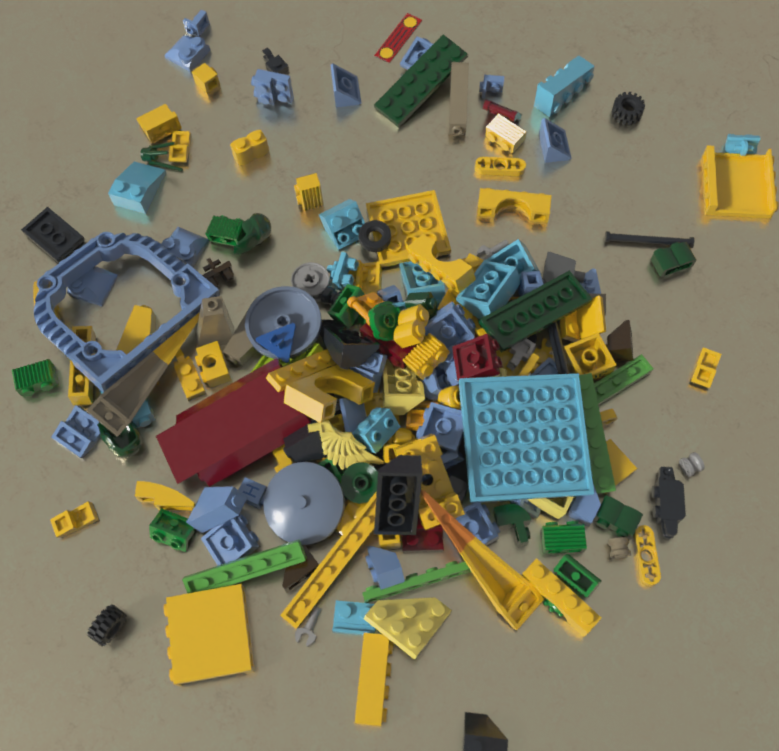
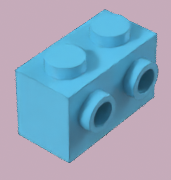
[352,407,400,453]

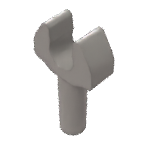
[477,240,509,260]
[295,606,321,647]

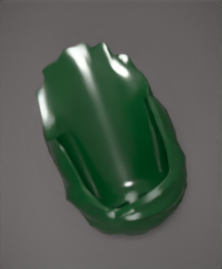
[233,213,272,255]
[97,422,142,458]

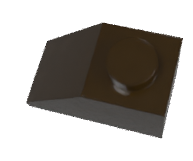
[606,320,634,363]
[282,545,319,593]

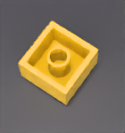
[563,333,617,382]

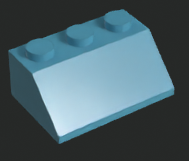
[456,260,521,319]

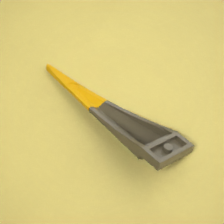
[86,312,200,437]

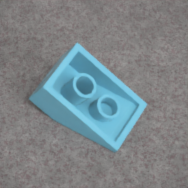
[108,161,166,214]
[486,239,542,278]
[399,261,445,299]

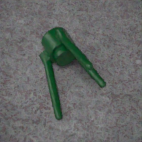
[140,142,183,171]

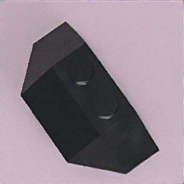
[462,712,508,751]

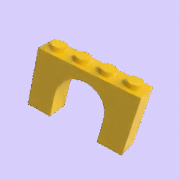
[284,365,375,423]

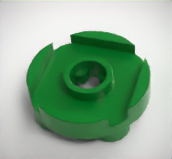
[368,301,401,341]

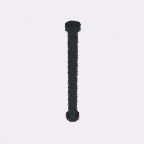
[605,231,695,248]

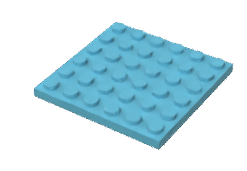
[459,374,594,503]

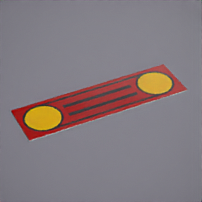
[374,13,422,63]

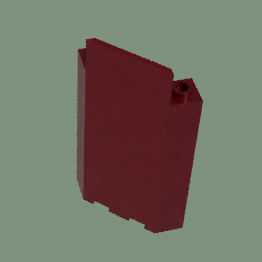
[156,358,312,487]

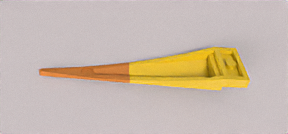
[420,490,544,630]

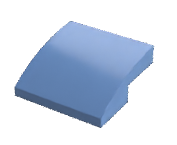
[51,405,101,458]

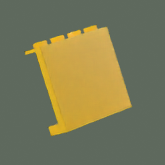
[702,145,779,219]
[164,584,255,686]

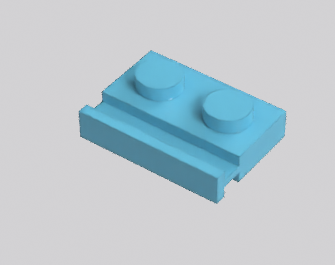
[332,600,375,635]

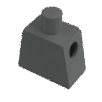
[542,251,585,283]

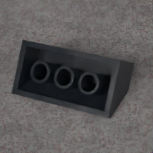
[374,455,423,535]

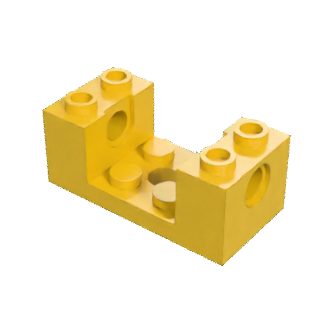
[393,434,465,530]

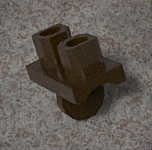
[202,258,234,287]

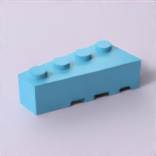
[534,56,595,117]

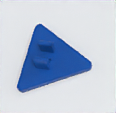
[255,323,296,363]

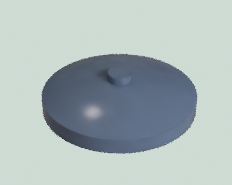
[245,286,322,359]
[264,462,345,545]

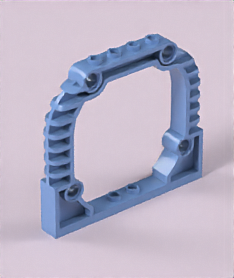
[34,232,220,392]

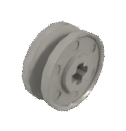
[291,262,331,303]

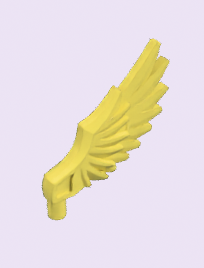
[308,420,384,470]

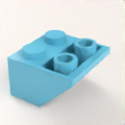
[319,199,370,250]

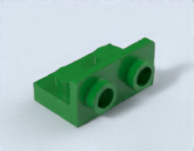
[149,508,196,552]

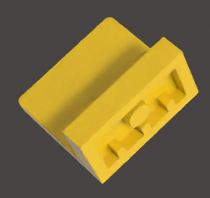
[136,104,182,144]
[560,296,606,342]

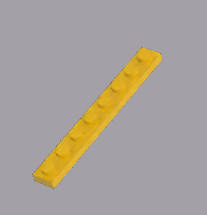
[280,491,377,629]

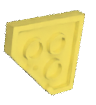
[364,597,452,659]

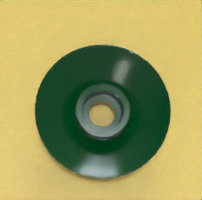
[341,462,378,504]

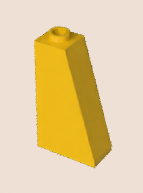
[116,305,156,355]

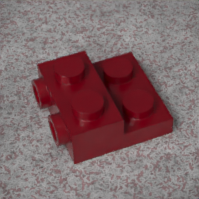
[452,333,503,382]
[402,516,444,553]

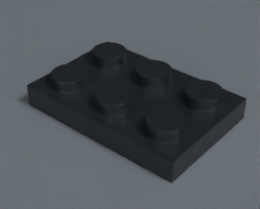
[21,206,85,263]

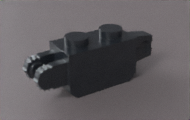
[652,467,686,540]

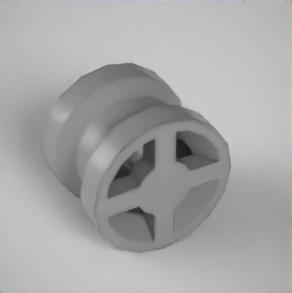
[679,452,705,477]

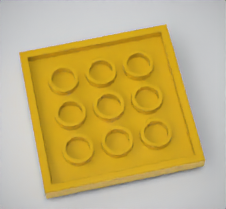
[366,190,451,267]

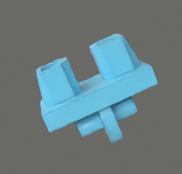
[724,134,760,156]
[326,252,359,290]

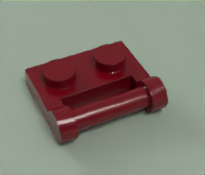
[483,99,522,122]

